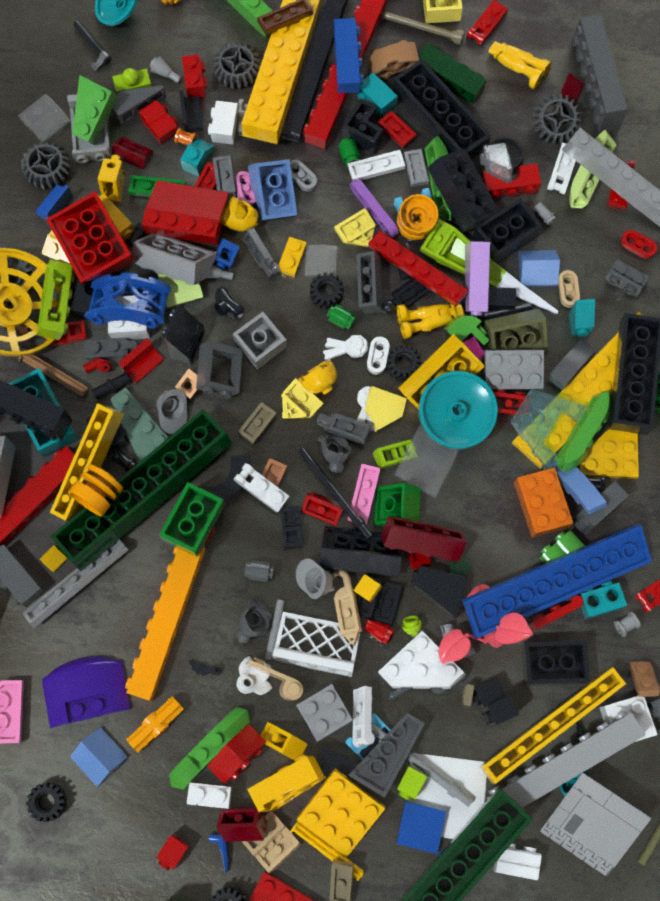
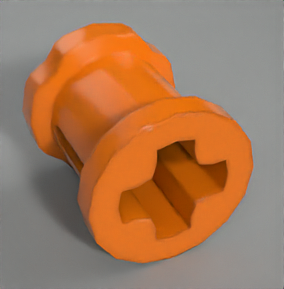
[174,128,198,146]

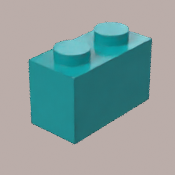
[357,73,398,118]

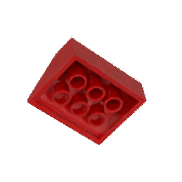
[142,180,229,246]
[46,191,136,284]

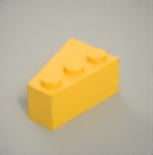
[247,755,326,812]

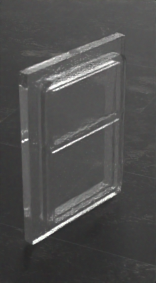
[394,423,459,498]

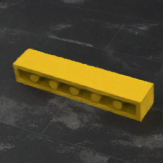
[50,403,124,521]

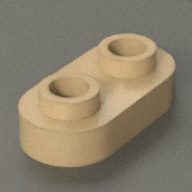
[558,270,580,308]

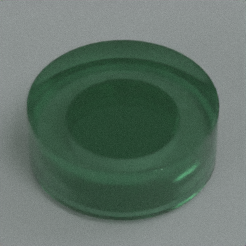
[449,558,470,577]

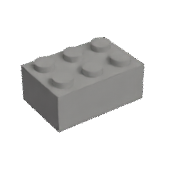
[483,349,544,389]

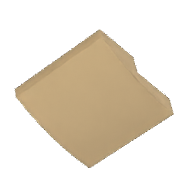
[242,811,302,874]

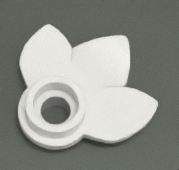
[236,656,272,695]

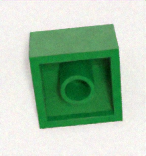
[374,483,421,526]

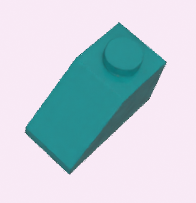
[180,139,215,177]
[568,299,595,337]

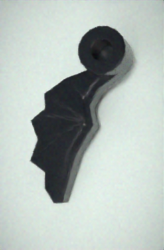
[189,660,221,676]

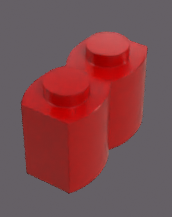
[139,100,179,144]

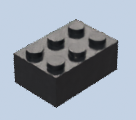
[473,198,543,263]
[521,640,590,686]

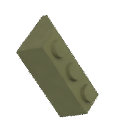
[484,309,549,352]

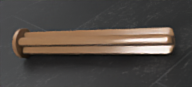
[18,348,88,397]

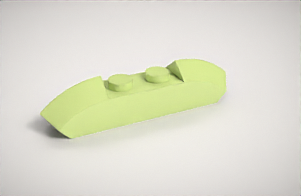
[569,130,616,209]

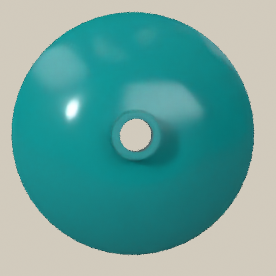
[95,0,138,26]

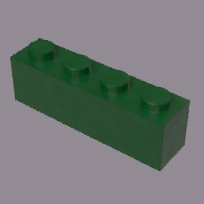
[418,43,487,105]

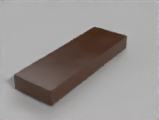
[257,0,313,35]

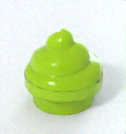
[402,615,422,637]

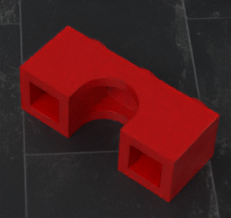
[481,164,541,200]

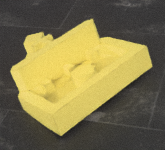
[334,208,376,247]
[281,378,324,419]
[364,386,407,431]

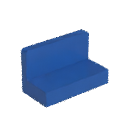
[35,185,73,221]

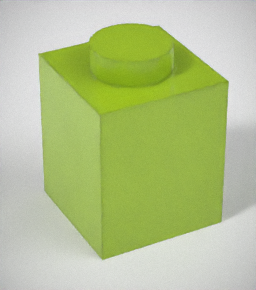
[396,766,427,801]

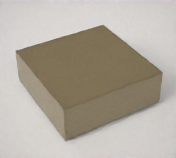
[461,684,474,707]

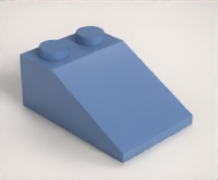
[248,159,297,220]

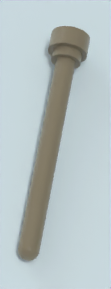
[383,12,465,45]

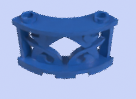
[84,273,171,329]

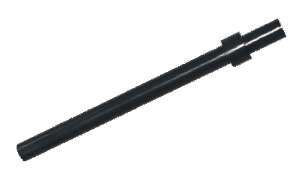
[298,447,373,540]

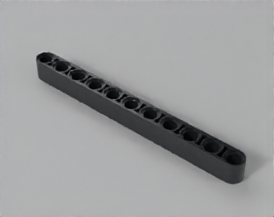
[282,0,348,143]

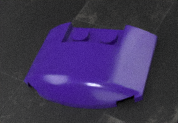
[42,656,131,728]

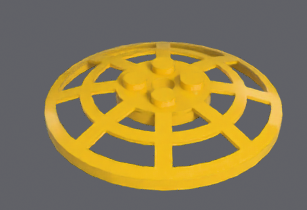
[0,248,68,357]

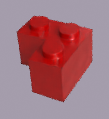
[207,724,266,784]

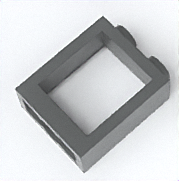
[196,340,243,398]
[573,481,629,534]

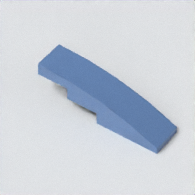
[548,461,607,515]

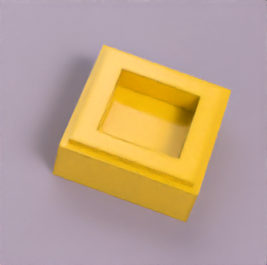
[353,574,382,603]

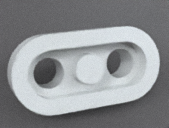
[367,337,390,375]

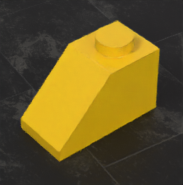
[260,722,308,760]

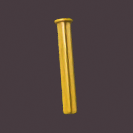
[290,821,364,881]

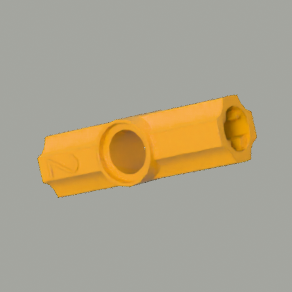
[126,696,185,753]

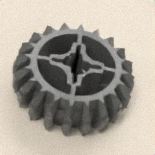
[213,42,261,89]
[532,93,582,144]
[21,140,71,189]

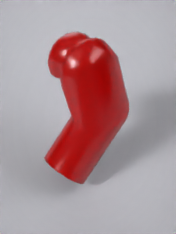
[83,358,112,373]

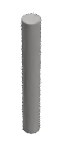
[265,600,285,661]

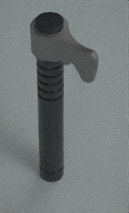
[73,21,111,72]

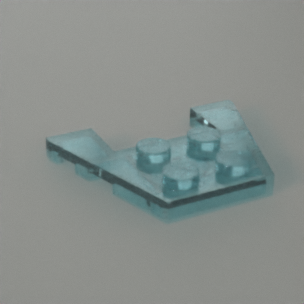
[511,389,587,470]

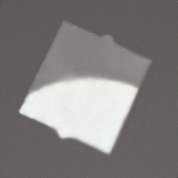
[305,244,337,277]

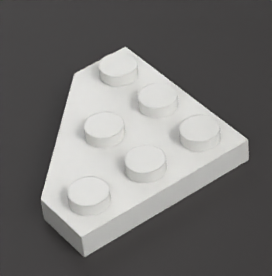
[378,631,465,689]

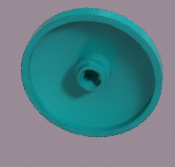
[418,371,498,449]

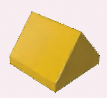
[40,545,68,573]

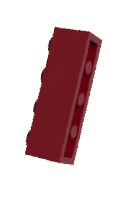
[381,516,467,562]

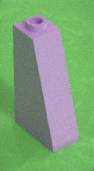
[465,242,490,316]

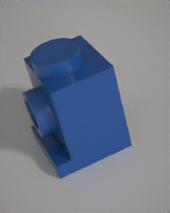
[214,238,240,270]

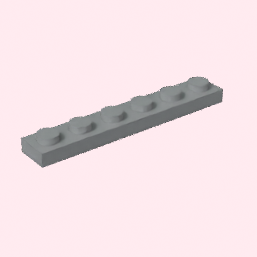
[22,539,128,628]

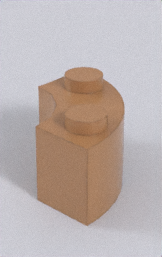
[367,40,419,79]

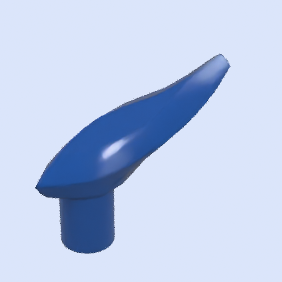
[209,834,228,872]

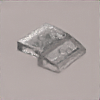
[18,94,70,142]

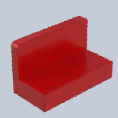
[118,338,164,384]

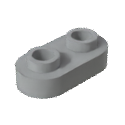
[290,160,317,192]

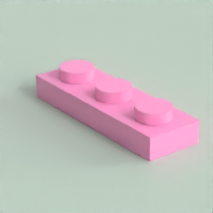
[348,464,380,525]

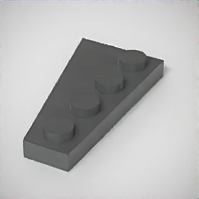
[348,713,425,798]

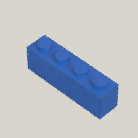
[333,18,363,93]

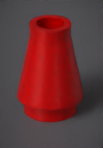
[364,619,395,644]

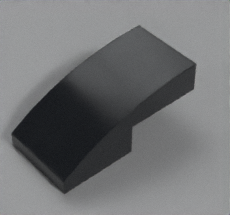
[280,506,303,547]

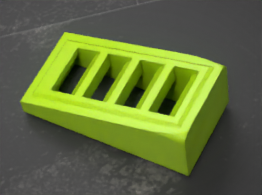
[373,439,418,470]

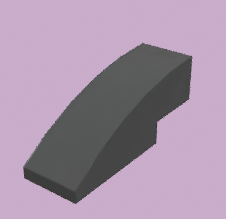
[548,339,596,390]

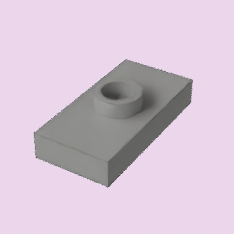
[404,149,429,187]

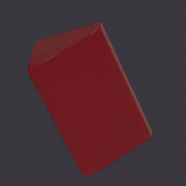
[555,73,584,114]
[111,137,153,169]

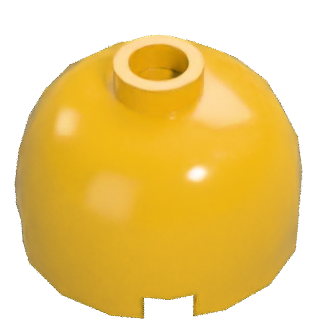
[298,359,337,395]

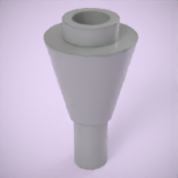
[150,56,182,83]
[206,264,233,280]

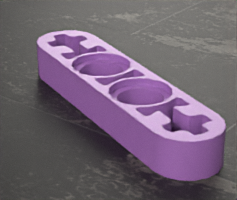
[350,179,399,238]

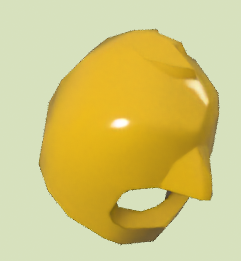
[223,197,258,231]

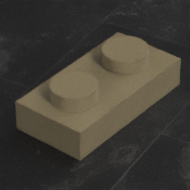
[238,402,277,445]
[329,860,354,901]

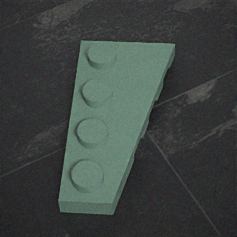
[110,388,168,461]

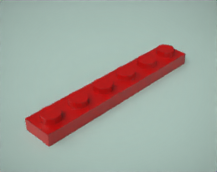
[368,231,468,307]

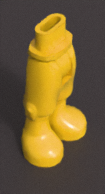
[488,41,552,90]
[396,304,464,339]

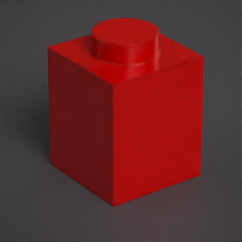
[156,834,190,870]

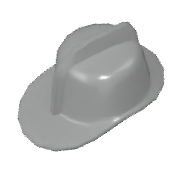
[156,389,187,434]
[296,559,335,599]

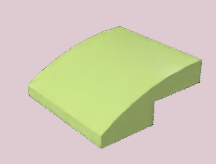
[158,274,204,308]

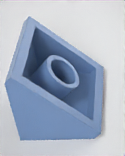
[518,250,560,287]
[70,727,128,787]

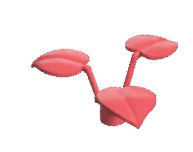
[439,584,533,664]

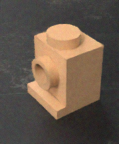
[175,369,197,399]

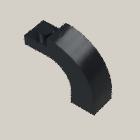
[199,456,251,504]

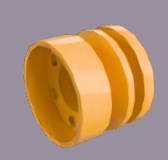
[396,194,438,240]
[68,464,123,517]

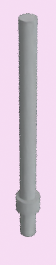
[371,724,473,807]

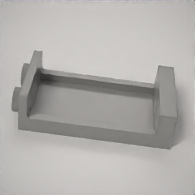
[67,94,111,163]

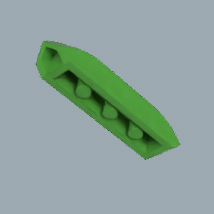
[424,136,453,221]
[556,391,612,472]
[169,707,251,790]

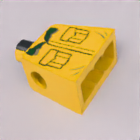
[97,155,125,203]

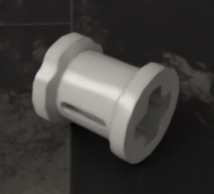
[614,612,641,637]

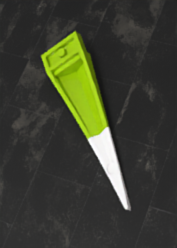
[420,219,558,314]

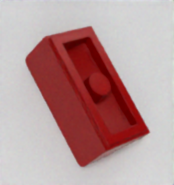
[300,491,344,526]

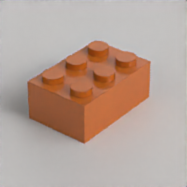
[514,467,573,538]

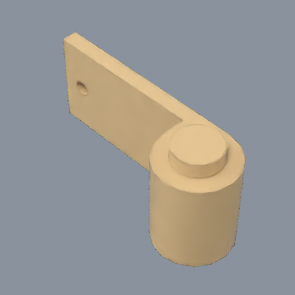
[245,657,303,701]

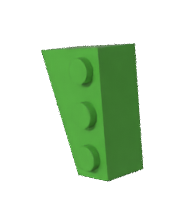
[72,75,118,145]

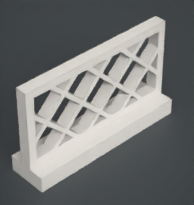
[272,612,360,677]

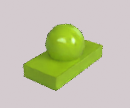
[112,68,152,94]

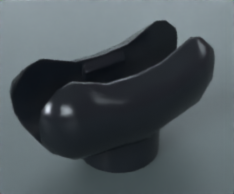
[214,286,244,319]

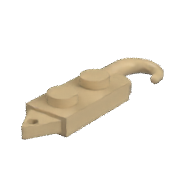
[331,570,362,646]

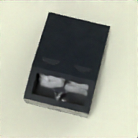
[162,304,205,365]

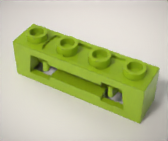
[37,259,75,340]

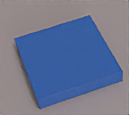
[396,801,446,854]

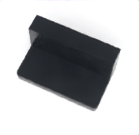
[179,90,204,133]

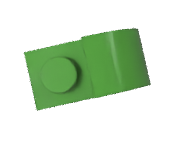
[444,314,489,345]

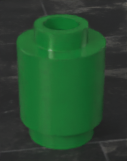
[338,138,360,167]
[327,304,356,330]

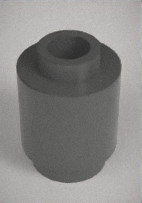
[244,560,274,582]

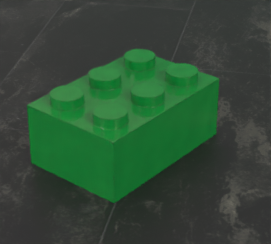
[159,482,225,557]

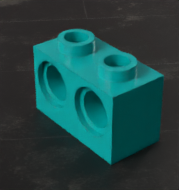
[579,581,627,619]

